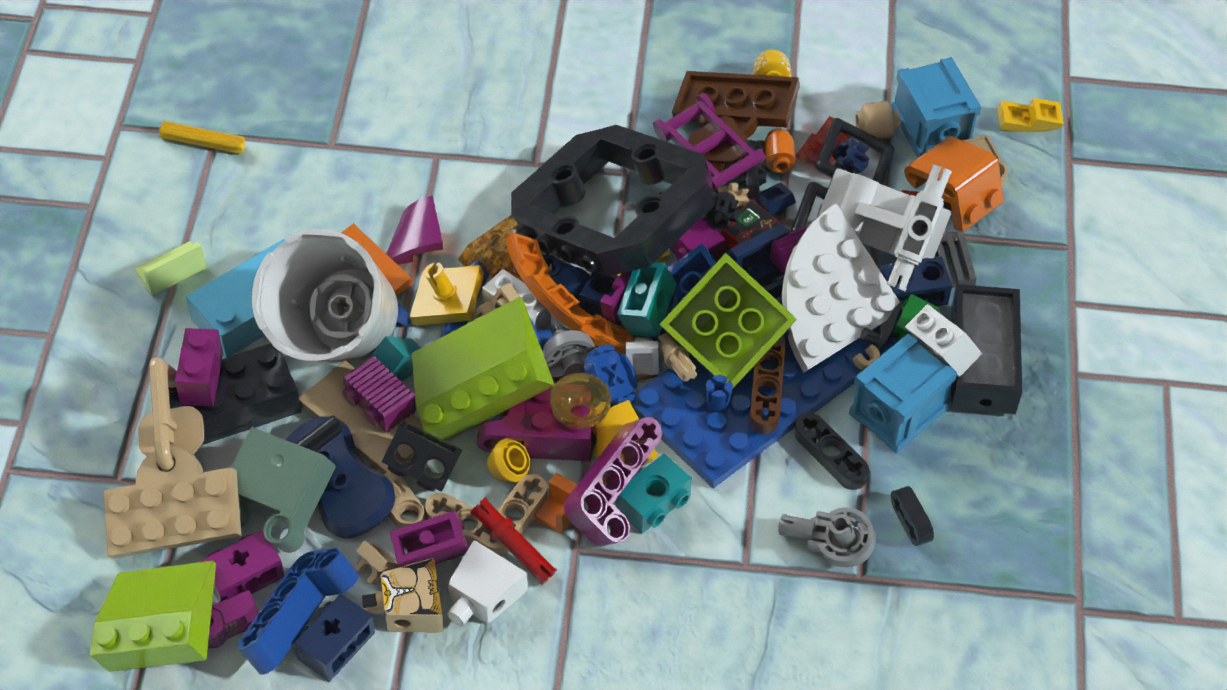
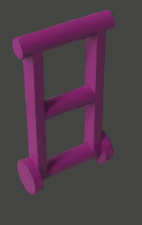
[653,93,766,190]

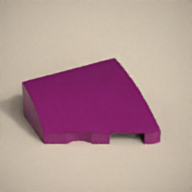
[386,196,443,265]

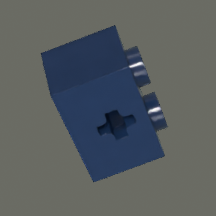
[294,594,375,682]

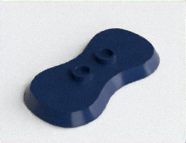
[286,416,395,538]

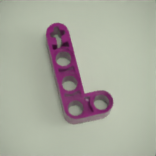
[564,417,662,547]

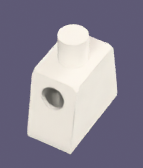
[447,540,528,626]

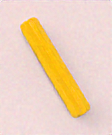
[159,121,246,154]

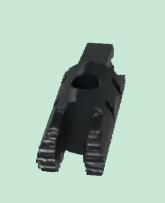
[739,140,766,199]

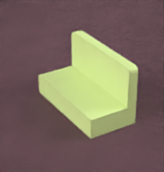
[135,241,207,296]

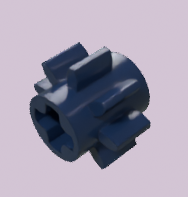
[832,138,870,174]

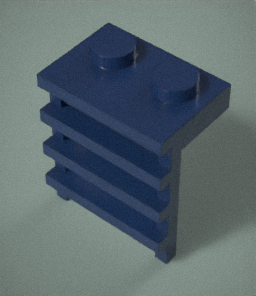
[730,224,789,305]

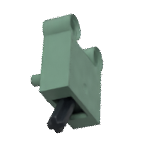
[231,415,344,553]

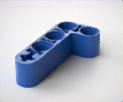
[237,548,359,675]

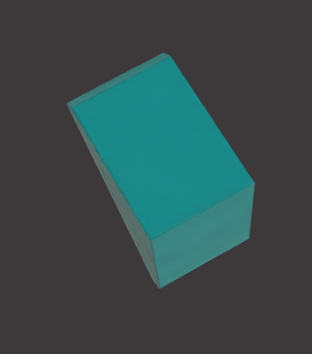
[370,336,421,382]

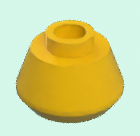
[487,438,530,482]

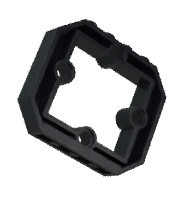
[511,125,715,277]

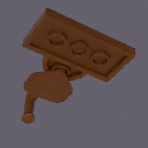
[672,71,800,193]

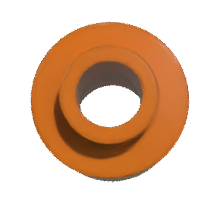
[764,129,796,173]

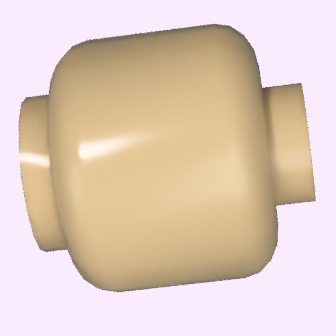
[855,101,900,140]

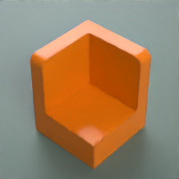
[535,473,584,535]

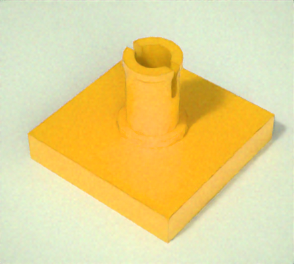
[409,263,484,326]

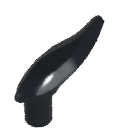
[860,301,905,352]

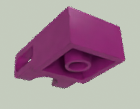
[476,383,593,461]

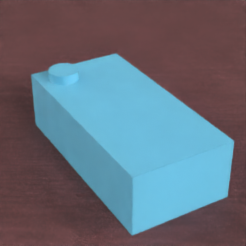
[186,235,290,358]

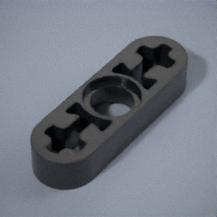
[794,413,869,490]

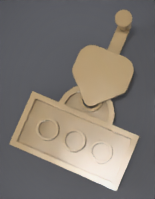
[104,357,242,559]

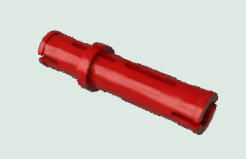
[470,497,557,585]

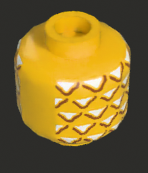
[753,49,792,77]

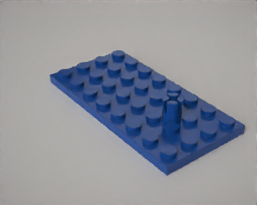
[630,292,897,489]

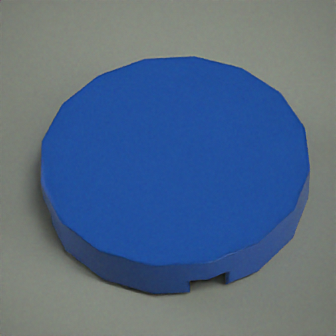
[584,345,637,408]

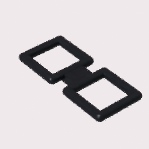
[791,118,895,244]

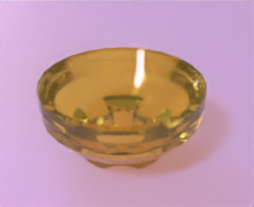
[550,373,611,429]

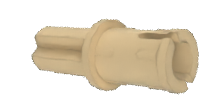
[658,333,697,382]

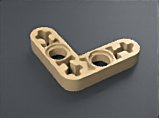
[425,474,547,556]

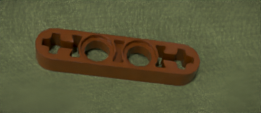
[749,333,786,434]

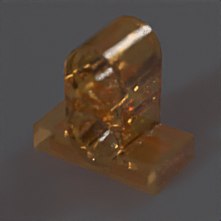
[458,215,524,283]

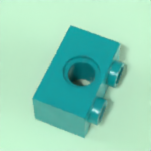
[617,262,676,337]
[615,454,692,534]

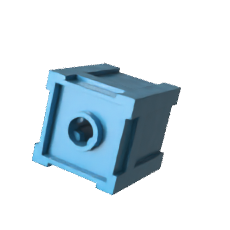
[892,57,981,158]
[849,334,957,453]

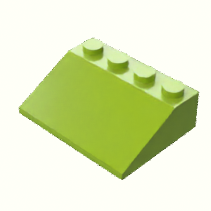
[412,297,555,441]

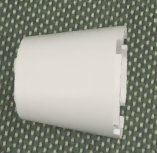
[252,229,398,362]

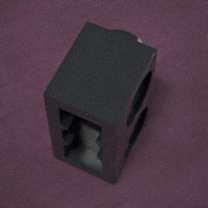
[382,421,463,492]

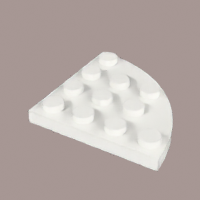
[782,203,903,373]

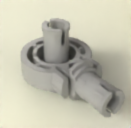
[542,328,595,383]
[778,507,876,567]

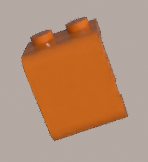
[904,136,1004,232]

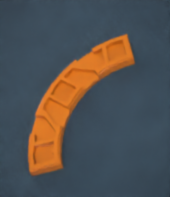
[505,232,634,356]

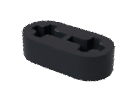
[891,486,934,546]

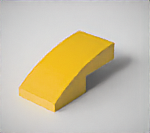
[997,98,1064,132]

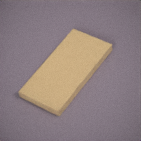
[299,360,424,474]

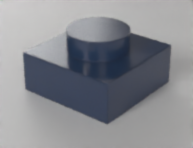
[756,182,796,215]

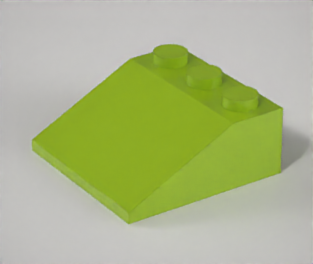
[659,253,797,389]
[90,561,216,672]

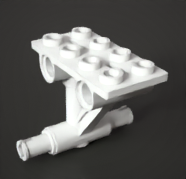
[818,164,952,292]

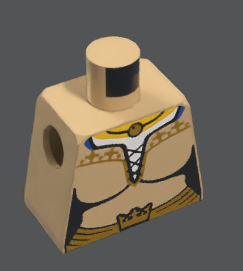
[362,558,444,633]

